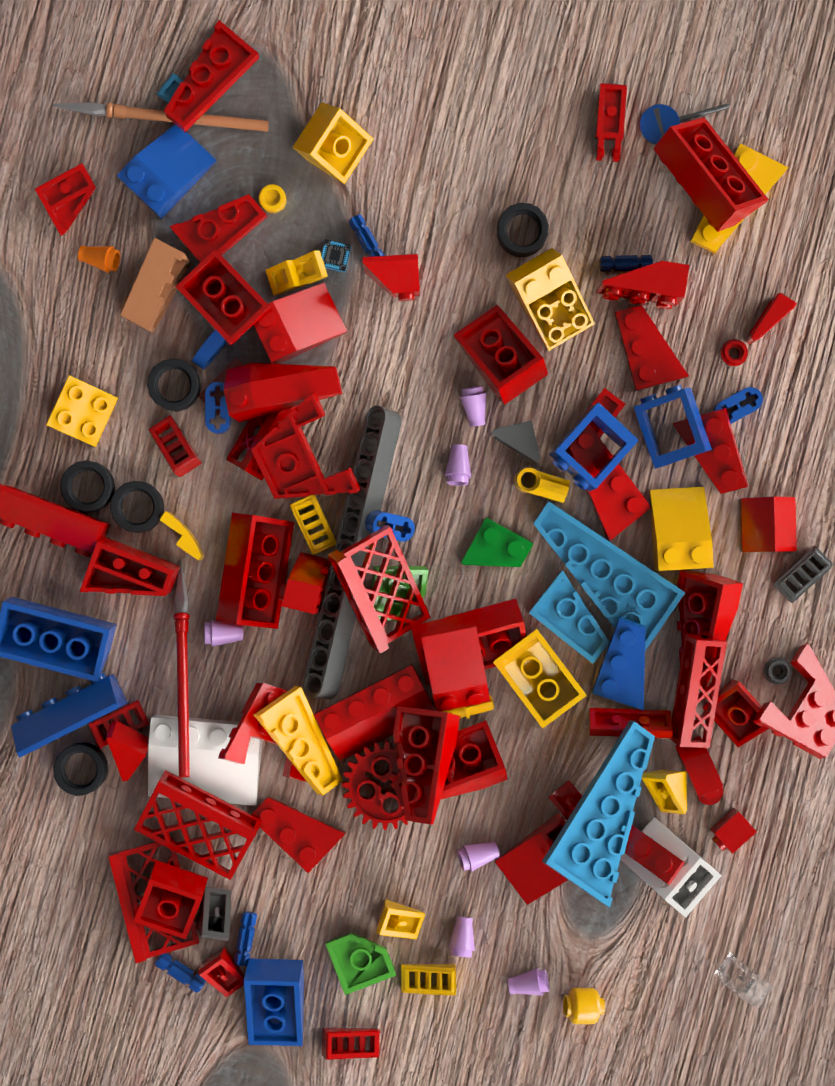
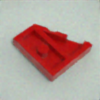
[35,163,97,236]

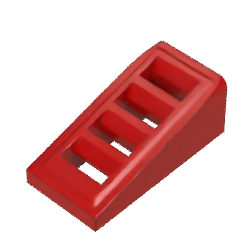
[745,292,797,344]
[148,415,202,477]
[87,700,150,748]
[322,1028,380,1060]

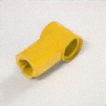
[514,468,570,503]

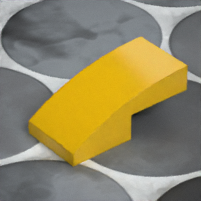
[266,251,328,295]
[160,511,204,560]

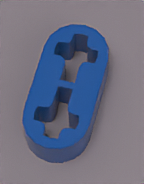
[192,329,227,370]
[205,381,231,434]
[713,387,763,424]
[365,510,415,542]

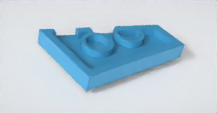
[528,570,610,664]

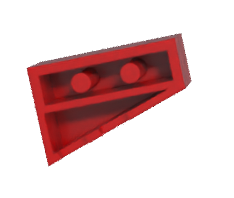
[79,537,181,596]
[278,552,331,614]

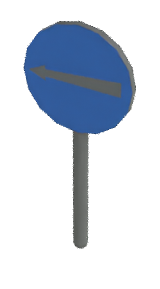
[640,104,730,145]

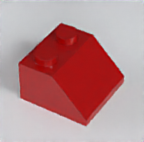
[134,860,208,939]

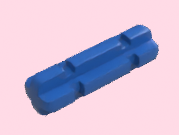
[349,214,384,257]
[234,911,257,966]
[155,953,206,993]

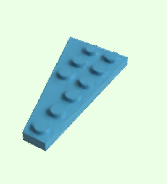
[533,501,685,651]

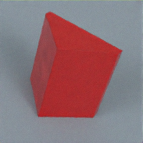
[740,496,797,552]
[702,679,769,748]

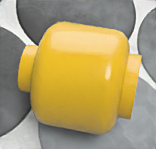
[563,987,605,1025]

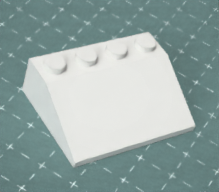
[148,715,262,806]

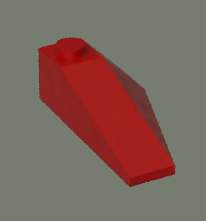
[223,363,343,422]
[677,570,743,689]
[393,706,460,825]
[393,720,508,809]

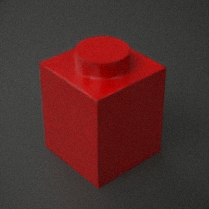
[710,808,757,854]

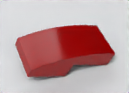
[675,736,724,797]

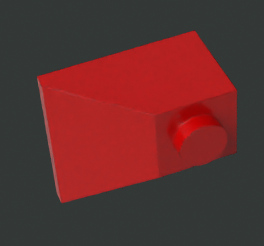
[362,254,420,301]

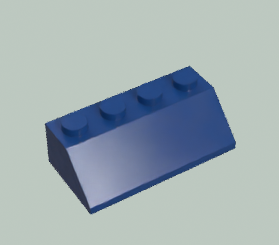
[0,597,117,682]
[11,673,128,758]

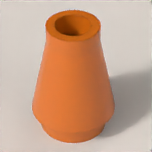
[78,245,121,273]

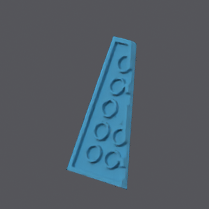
[542,720,655,907]

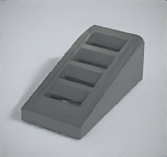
[773,546,834,603]

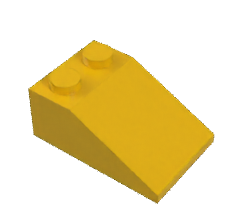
[649,487,714,571]
[493,629,587,729]

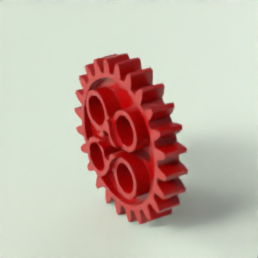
[342,740,408,830]

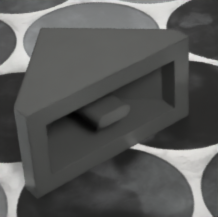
[490,420,540,464]
[195,887,232,941]

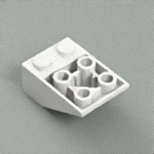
[620,817,722,918]

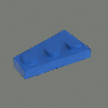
[592,617,645,711]

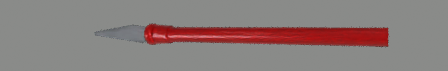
[173,562,190,778]

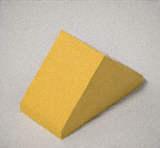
[642,769,687,814]
[376,899,425,939]

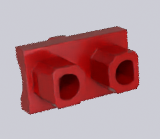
[548,779,582,820]

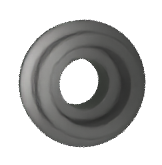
[763,657,791,685]

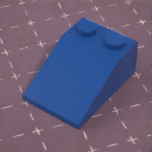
[117,125,217,220]
[244,959,304,1046]

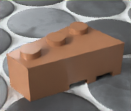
[120,237,191,334]

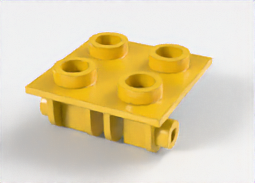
[46,375,118,447]

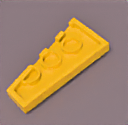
[690,143,789,254]
[254,686,343,795]

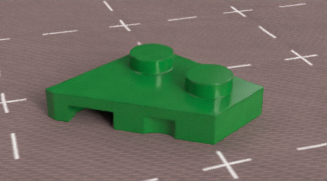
[461,517,534,567]

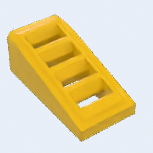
[290,495,337,555]
[401,964,456,995]

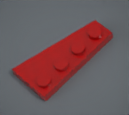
[164,20,259,132]
[568,424,652,541]

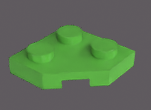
[370,566,428,621]
[326,932,396,995]

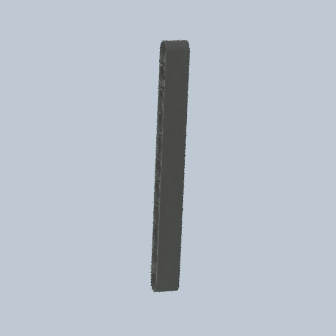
[303,405,401,699]

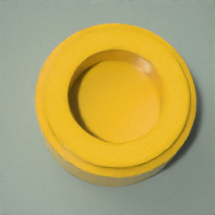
[259,184,286,213]

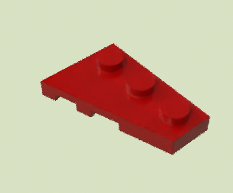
[169,194,267,263]
[614,305,689,391]
[672,408,748,494]
[251,796,346,873]

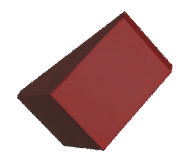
[106,721,149,782]
[198,946,245,998]

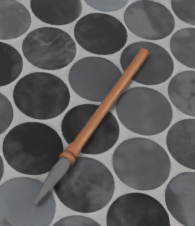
[53,102,269,132]

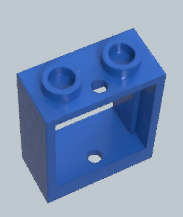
[634,385,712,469]
[549,402,639,491]

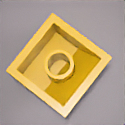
[292,102,373,184]

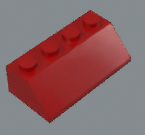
[653,117,769,232]
[0,484,111,557]
[216,512,294,629]
[411,598,527,685]
[314,664,436,761]

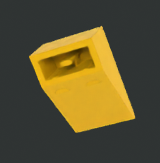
[505,248,595,351]

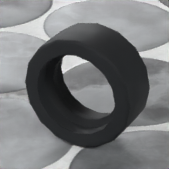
[497,203,549,257]
[147,358,201,412]
[60,460,115,513]
[110,481,165,533]
[53,742,108,796]

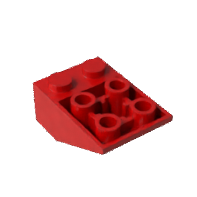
[596,261,690,309]
[494,812,568,905]

